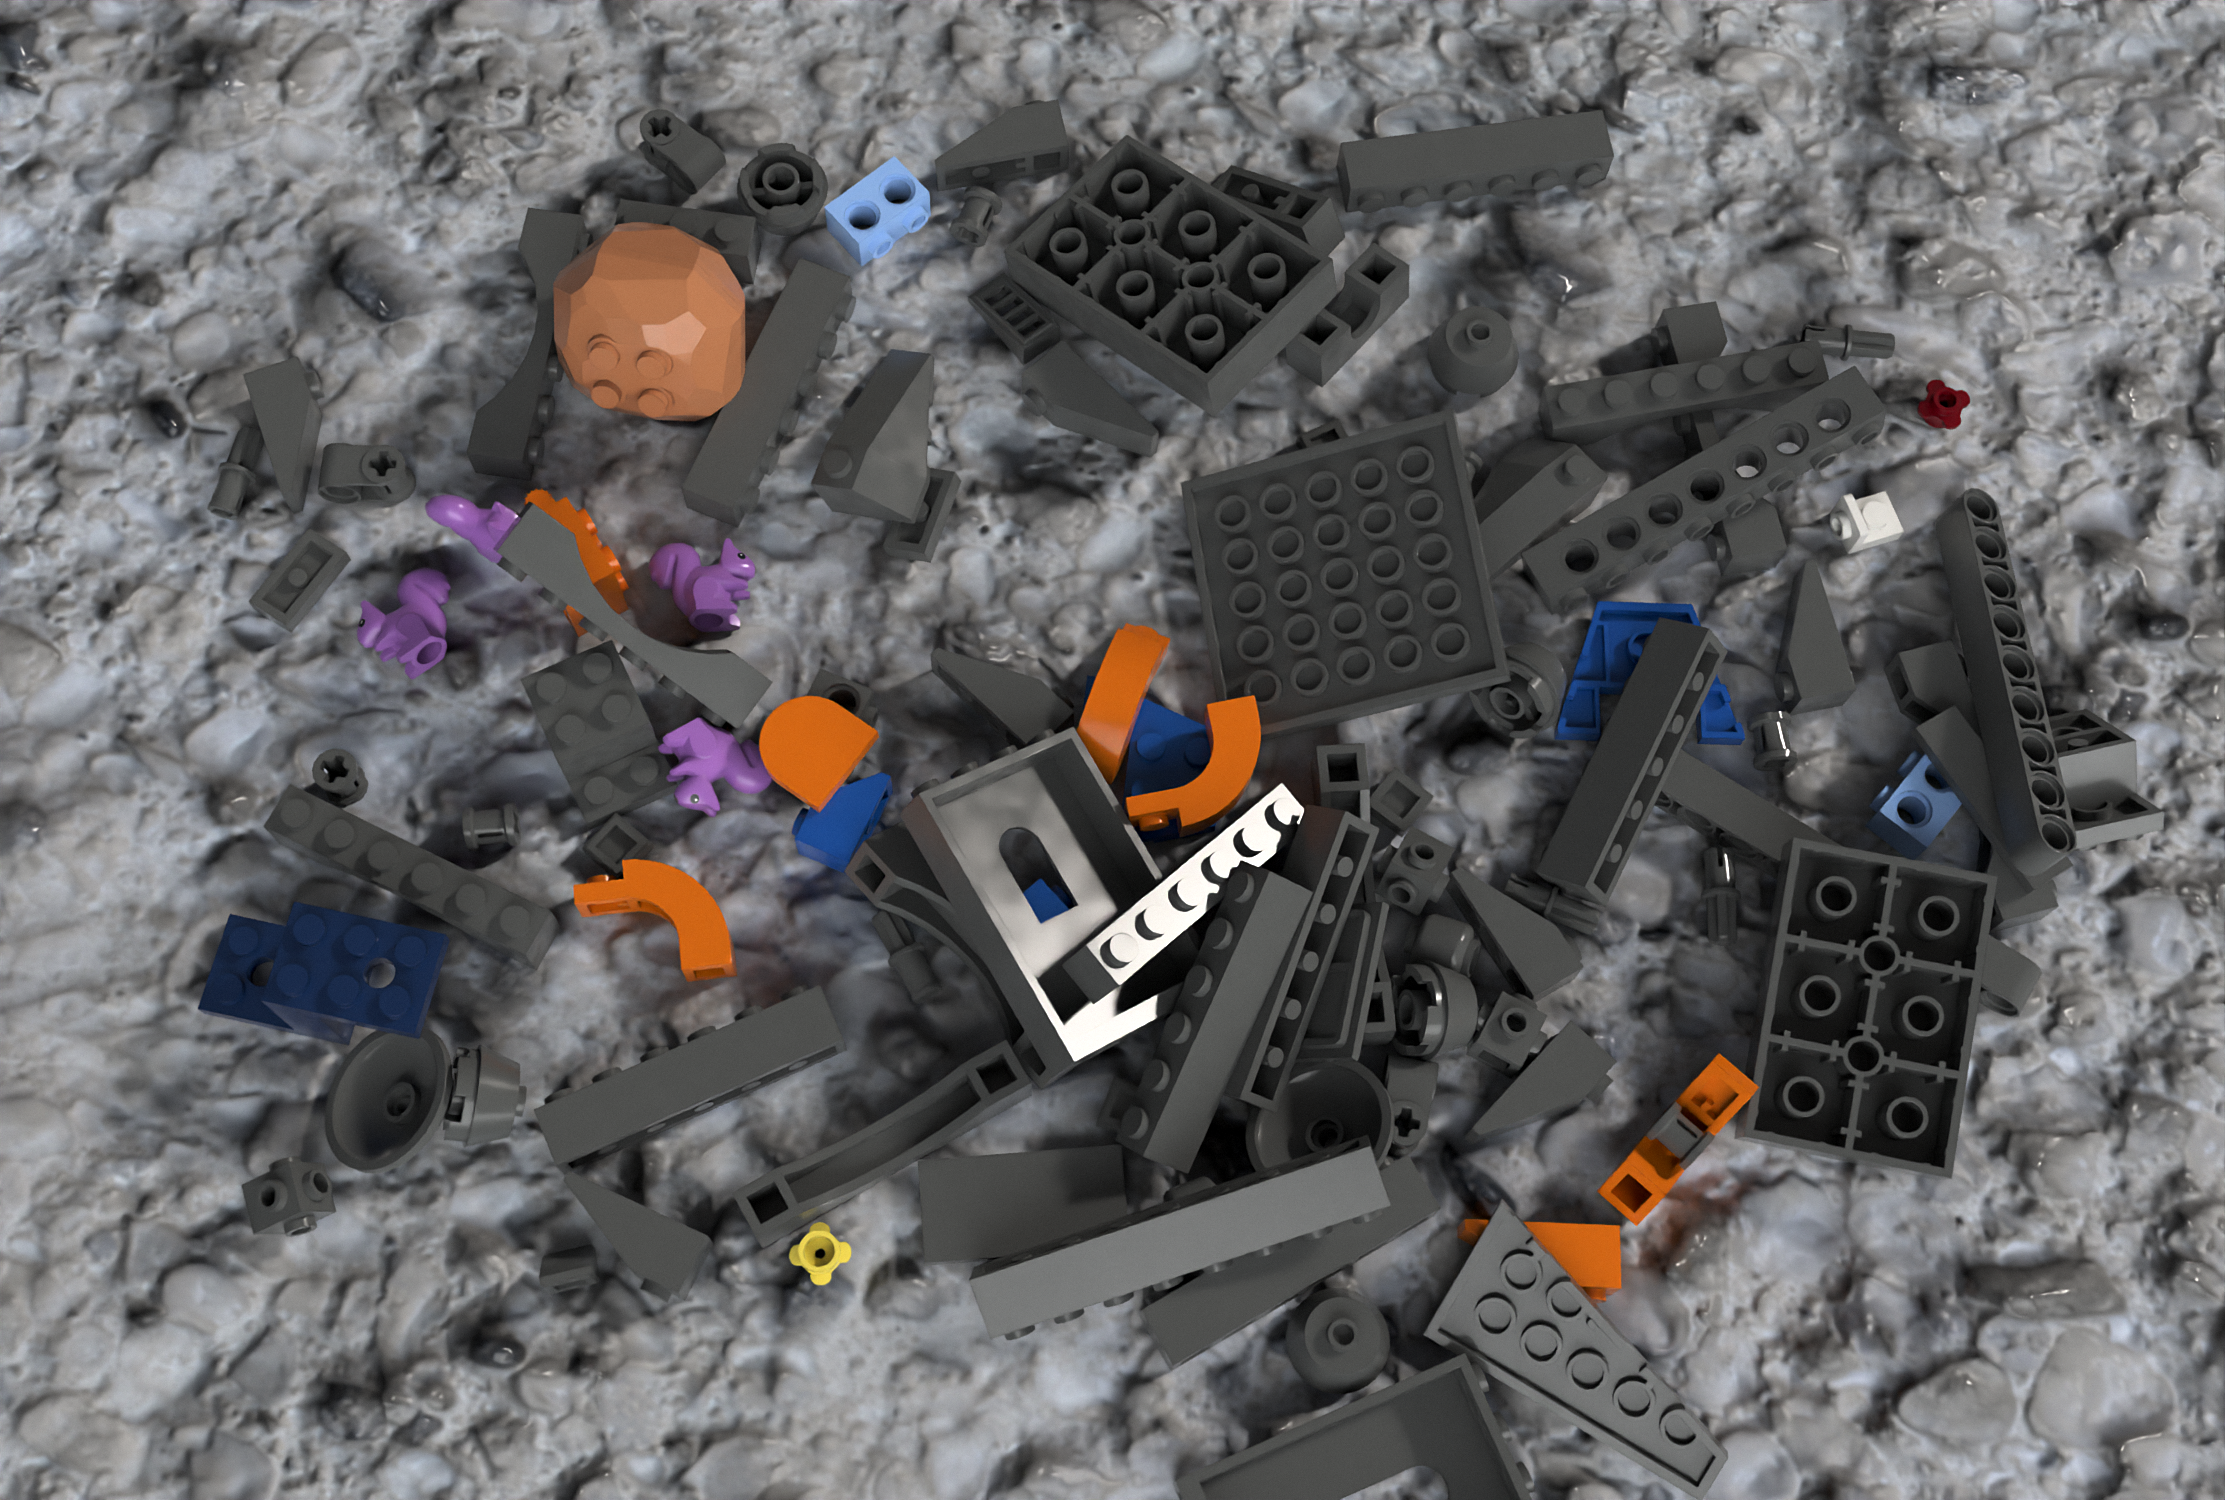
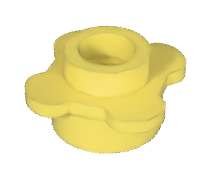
[789,1222,852,1285]

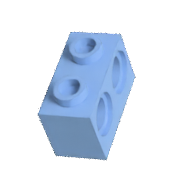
[824,156,931,266]
[1865,750,1962,860]

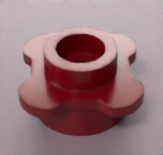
[1917,380,1970,430]

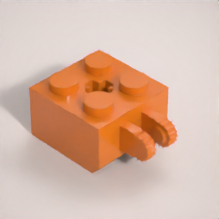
[524,488,629,637]

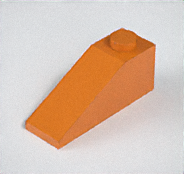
[1457,1219,1622,1303]

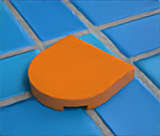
[759,696,879,813]

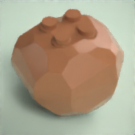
[553,222,745,421]

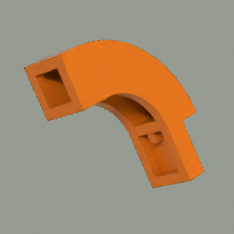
[1076,623,1170,785]
[1124,695,1261,837]
[573,859,737,982]
[1597,1053,1759,1226]

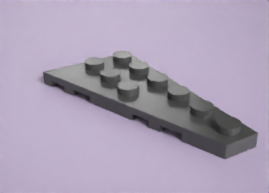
[1423,1199,1728,1500]

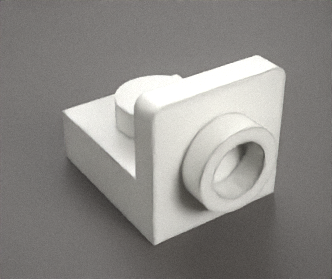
[1830,491,1904,554]

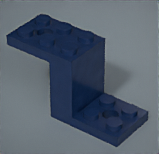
[198,901,450,1046]

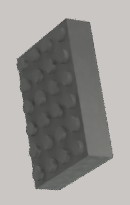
[1004,135,1337,417]
[1734,837,1998,1180]

